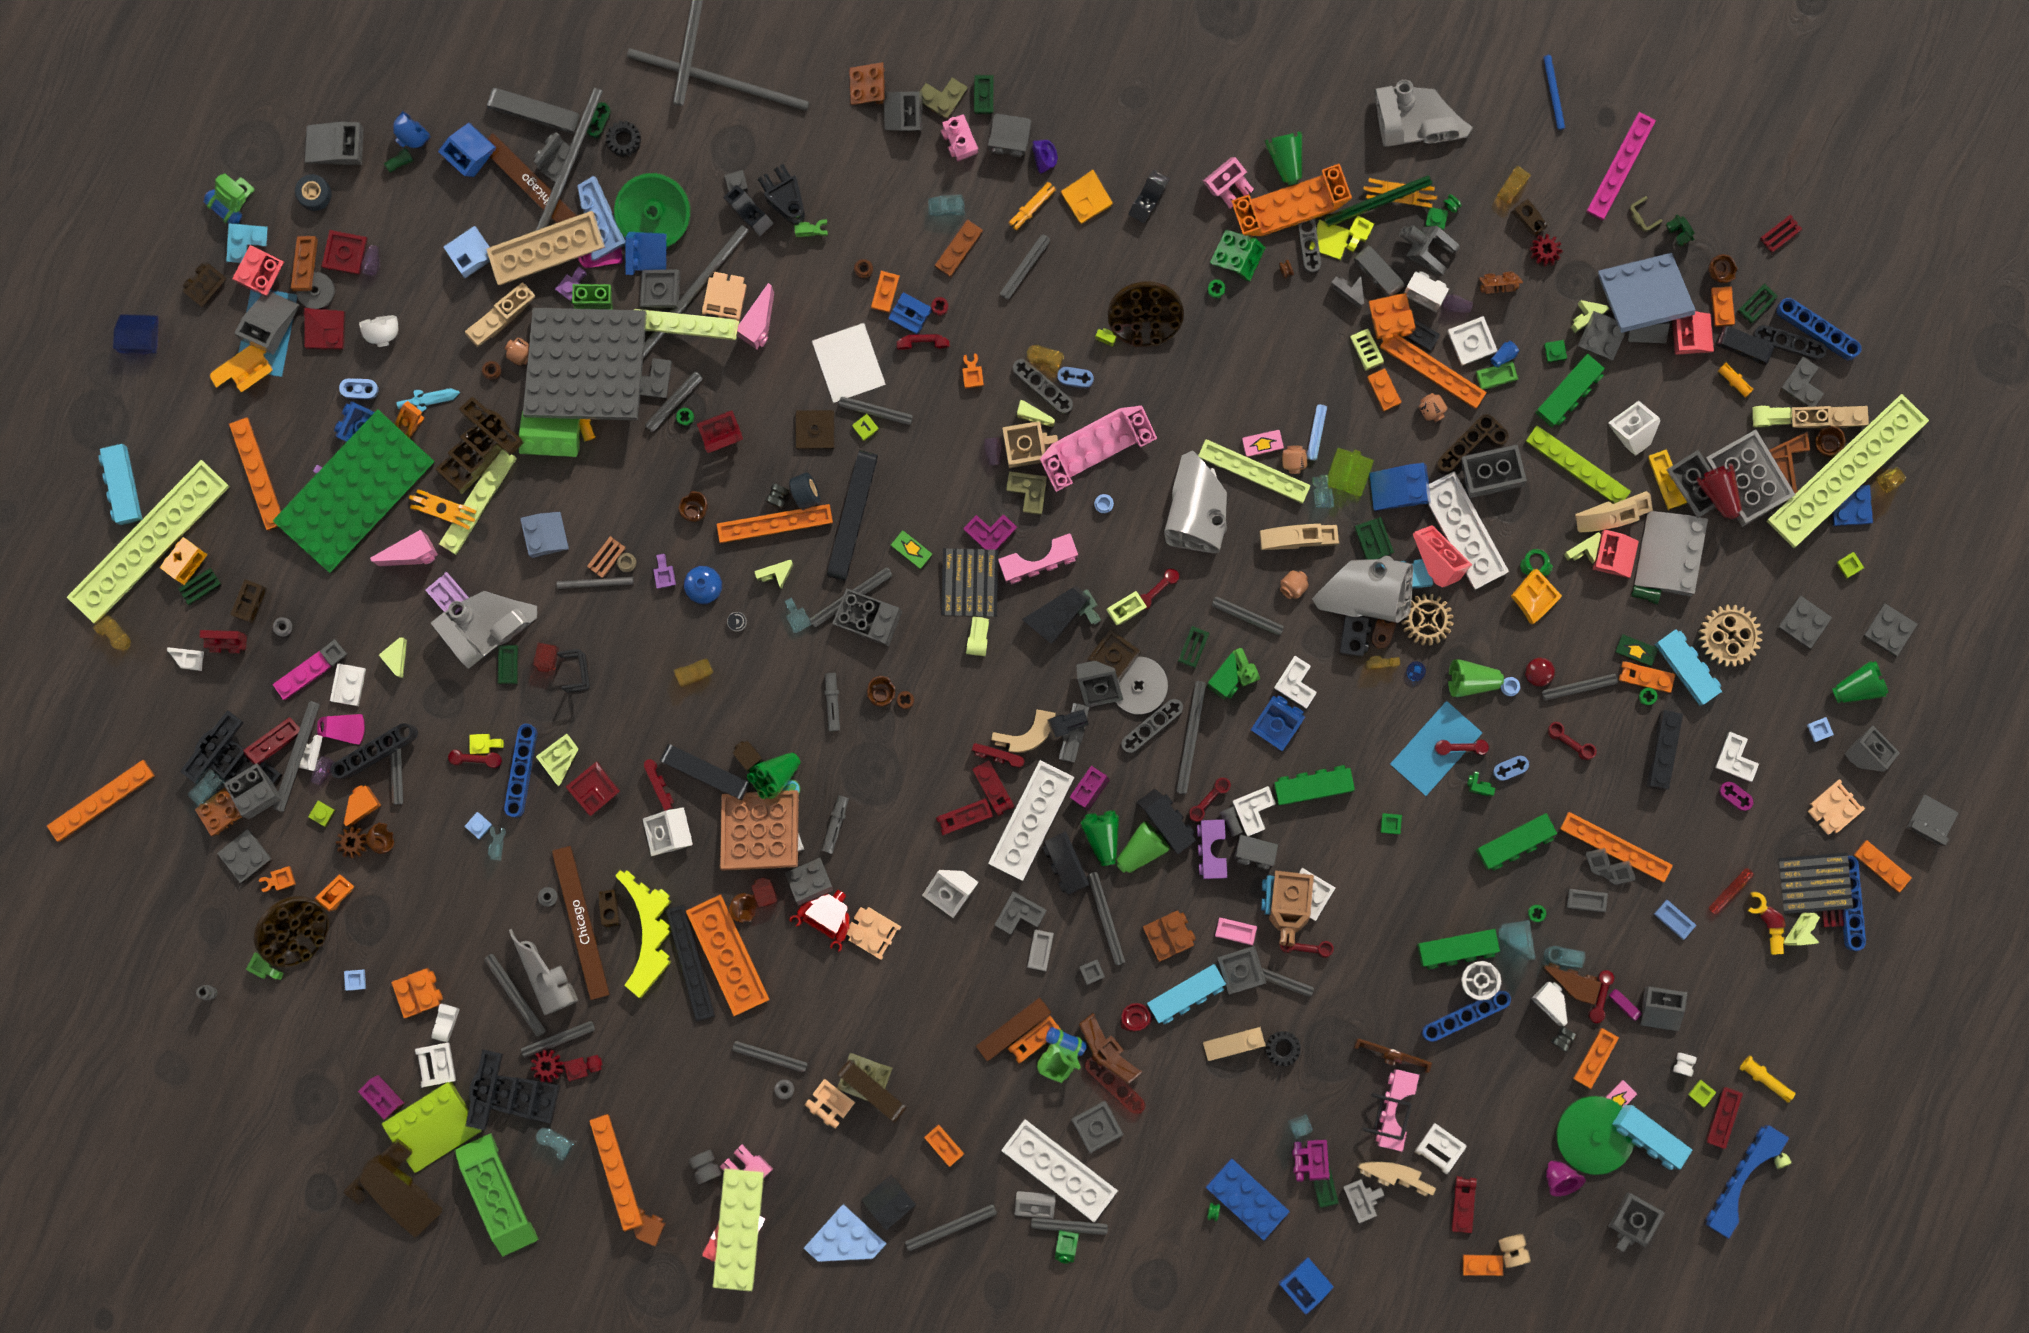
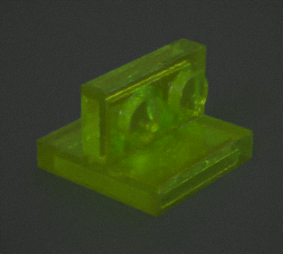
[1325,447,1374,497]

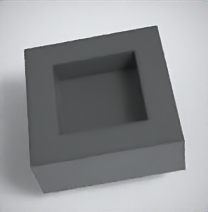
[725,170,748,191]
[320,639,348,666]
[1080,960,1105,985]

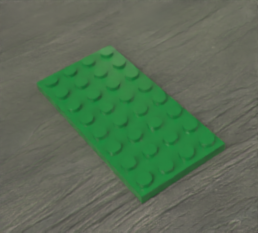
[273,409,435,573]

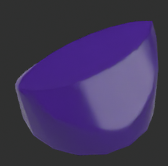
[1033,140,1058,174]

